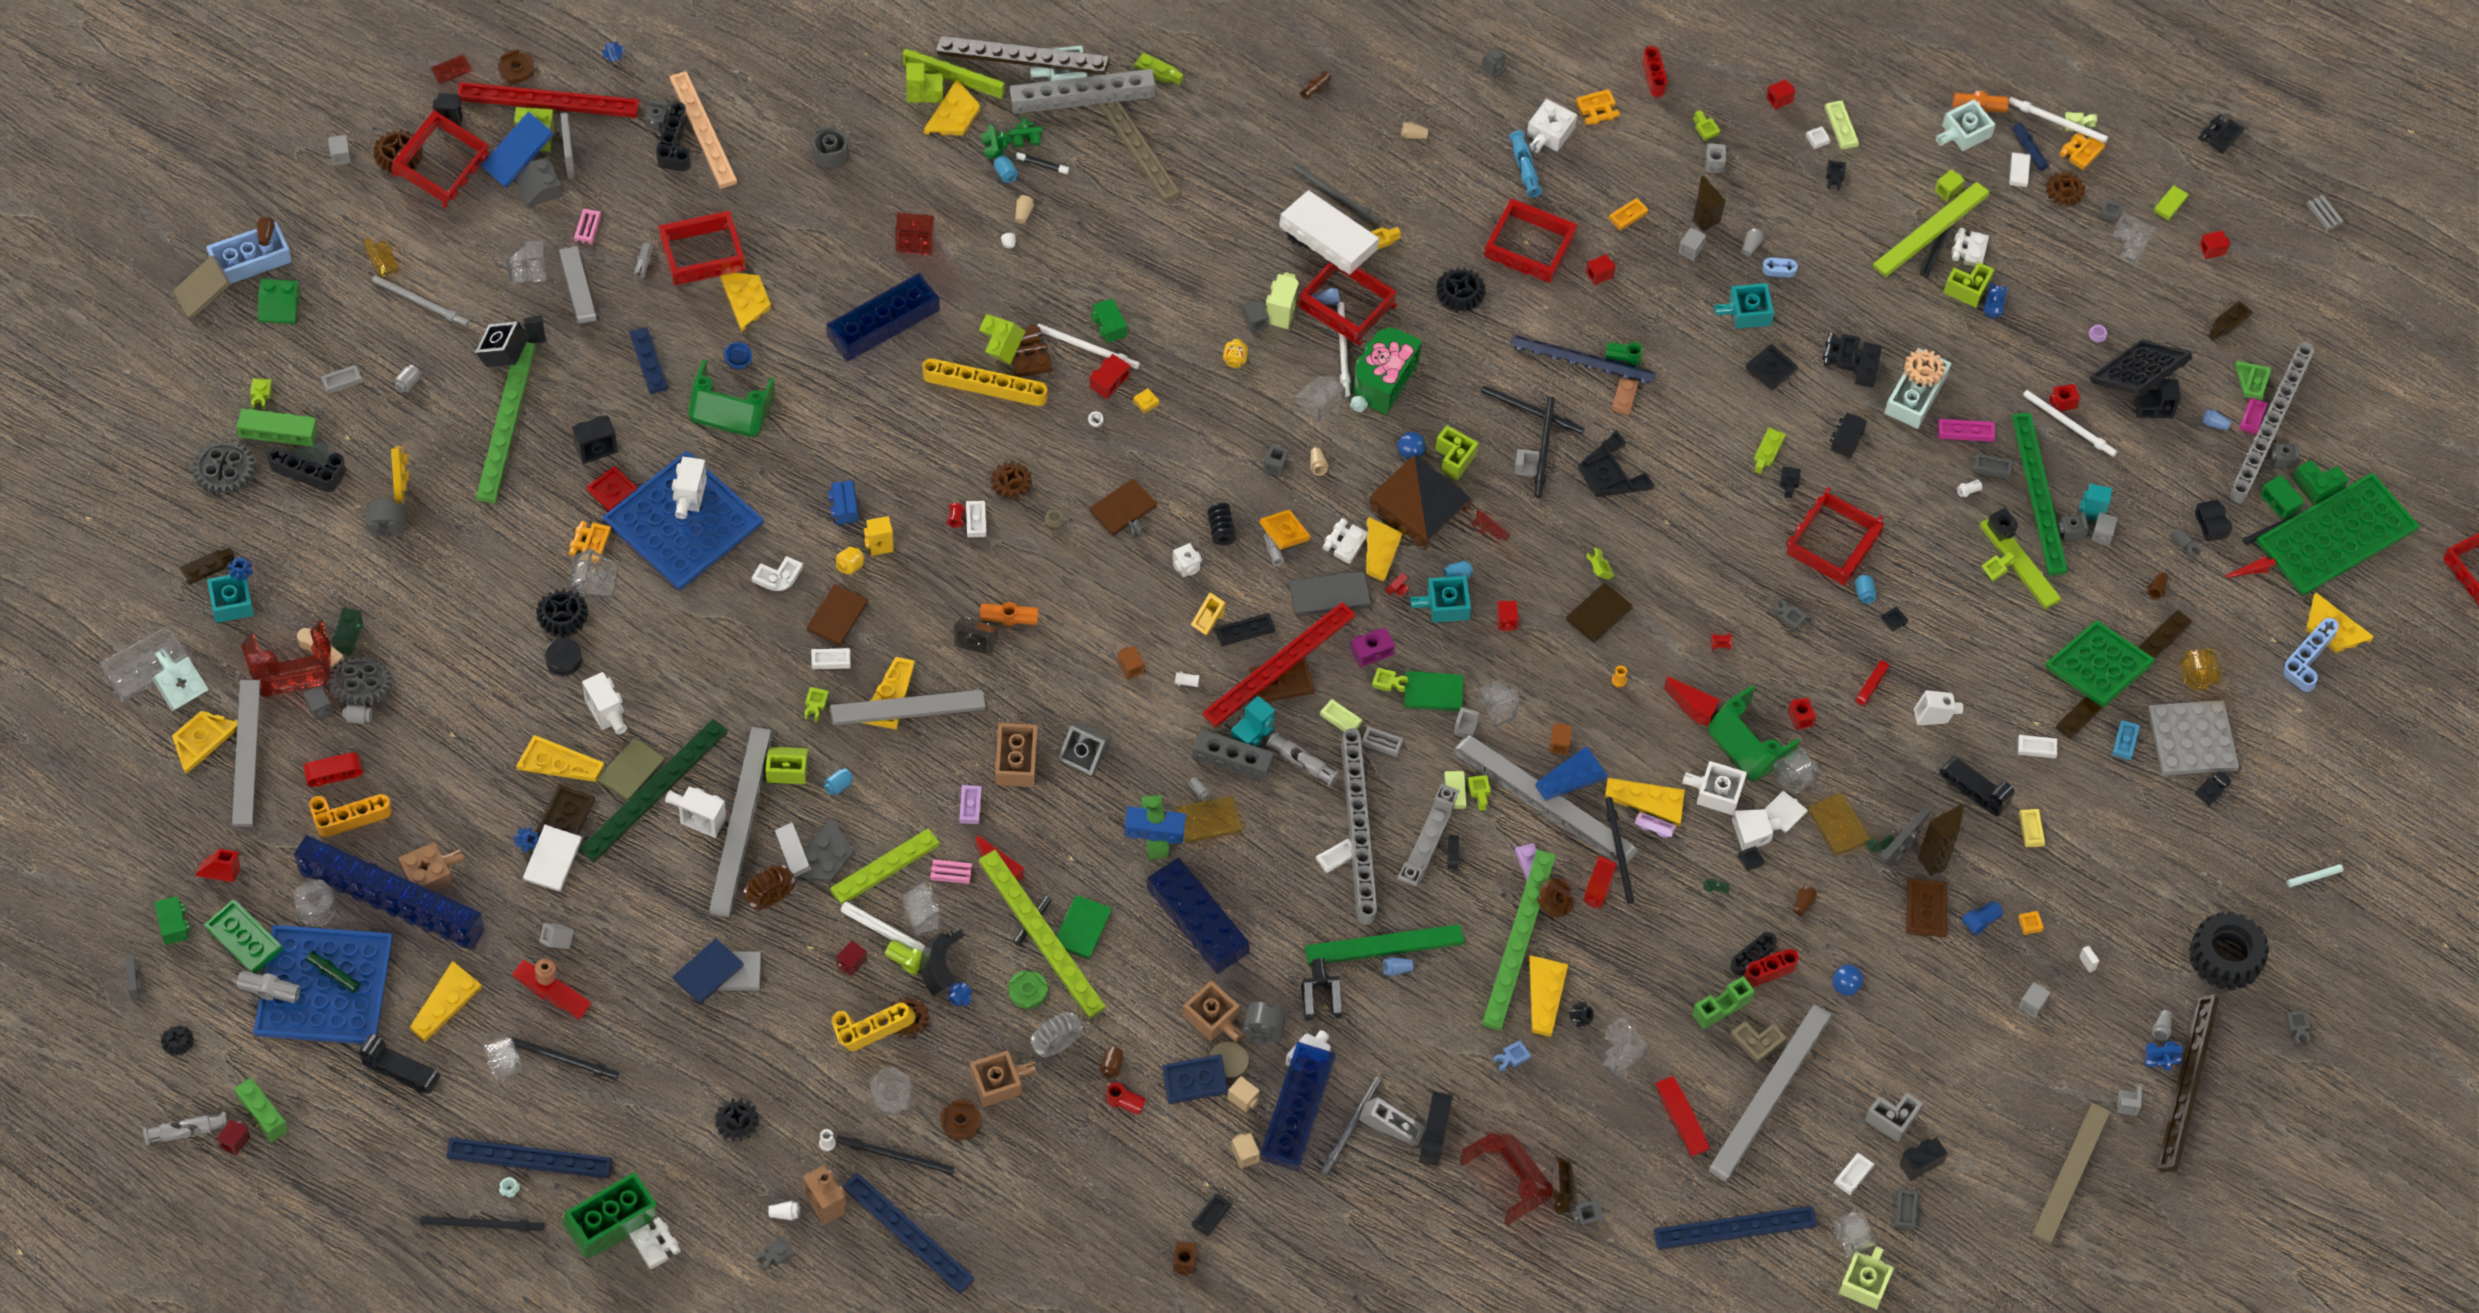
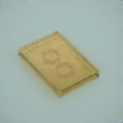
[1807,793,1870,856]
[1176,796,1242,843]

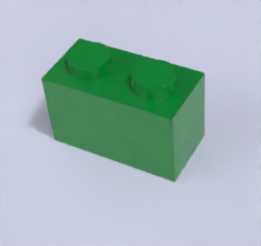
[1090,298,1127,343]
[2260,475,2305,520]
[154,896,191,945]

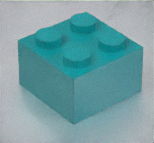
[207,575,254,623]

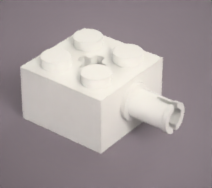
[1527,99,1577,153]
[672,457,707,519]
[582,672,627,734]
[1682,761,1747,815]
[665,786,726,838]

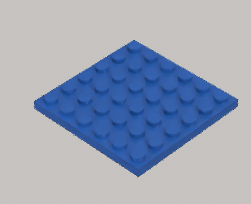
[602,450,764,591]
[253,925,393,1044]

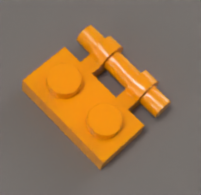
[1575,89,1620,125]
[2059,133,2105,170]
[568,521,611,562]

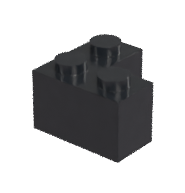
[2135,378,2181,418]

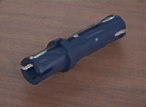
[2013,123,2049,171]

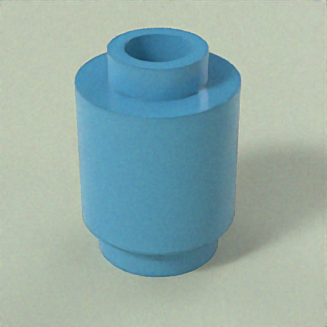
[994,156,1018,183]
[1443,561,1473,579]
[1854,575,1877,604]
[824,768,854,796]

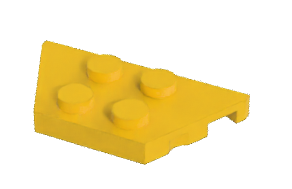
[924,80,980,135]
[719,273,771,332]
[391,446,410,504]
[2306,593,2374,653]
[172,711,238,774]

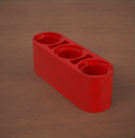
[1642,46,1667,97]
[303,752,363,787]
[1744,949,1799,987]

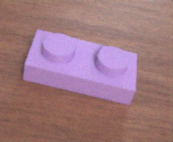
[959,785,981,824]
[1634,812,1676,838]
[1515,843,1537,881]

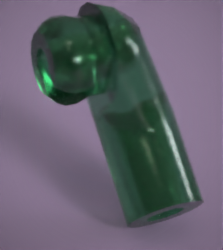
[1866,835,1895,852]
[1703,878,1730,893]

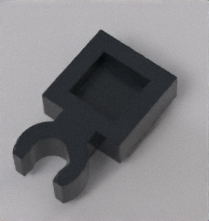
[1826,160,1846,191]

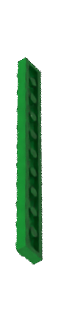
[2012,413,2068,576]

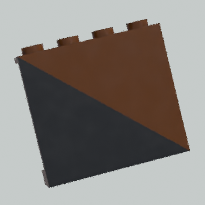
[1369,455,1471,550]

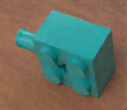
[1714,283,1774,329]
[1410,576,1471,623]

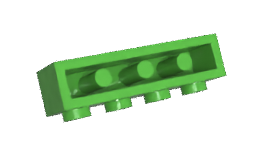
[236,409,318,447]

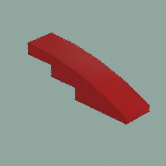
[511,959,591,1020]
[1655,1076,1710,1157]

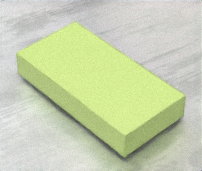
[1320,699,1362,732]
[1444,771,1466,809]

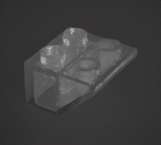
[506,241,547,283]
[902,880,940,938]

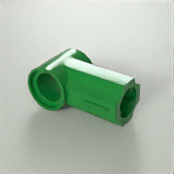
[1605,342,1643,366]

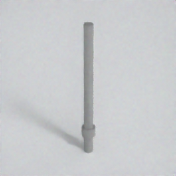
[372,275,470,327]

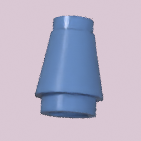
[1312,287,1340,305]
[2202,409,2231,431]
[1383,957,1413,977]

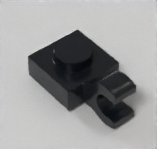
[1780,467,1801,498]

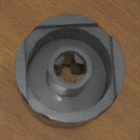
[812,126,849,169]
[366,499,405,537]
[1243,1002,1286,1045]

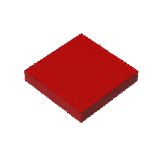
[586,465,638,512]

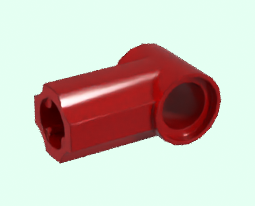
[1105,1082,1146,1116]

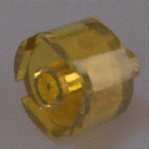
[2179,648,2222,691]

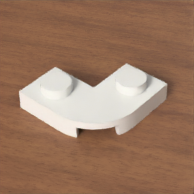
[751,556,803,591]

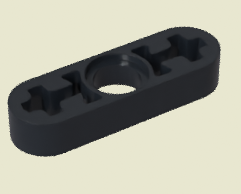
[1730,932,1777,975]

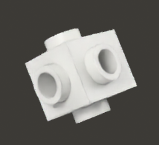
[1173,543,1202,577]

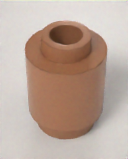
[535,959,556,985]

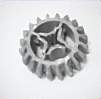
[1031,1012,1083,1058]

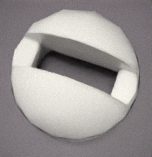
[1001,233,1016,249]
[1088,411,1104,428]

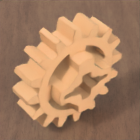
[1904,349,1945,387]

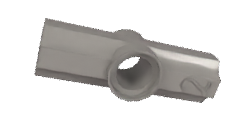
[237,970,301,1003]

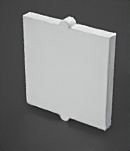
[1764,791,1808,833]

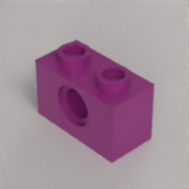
[1350,627,1395,668]

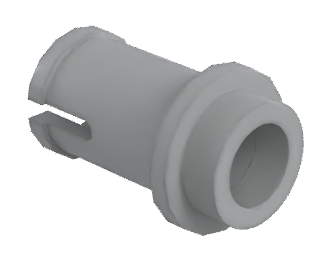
[1187,777,1211,802]

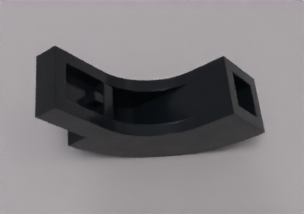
[920,929,965,996]

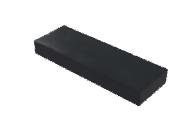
[1215,613,1275,647]

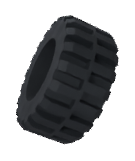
[2189,912,2269,990]

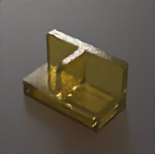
[363,237,399,277]

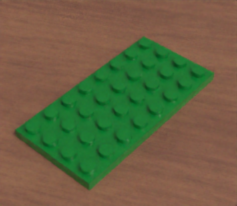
[2256,472,2420,596]

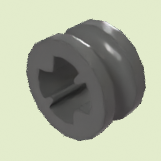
[1128,519,1141,538]

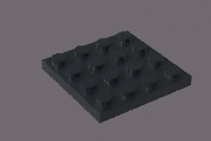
[2089,339,2193,396]

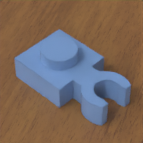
[1493,1040,1531,1072]

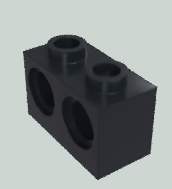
[433,92,463,129]

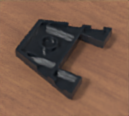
[1578,430,1654,497]

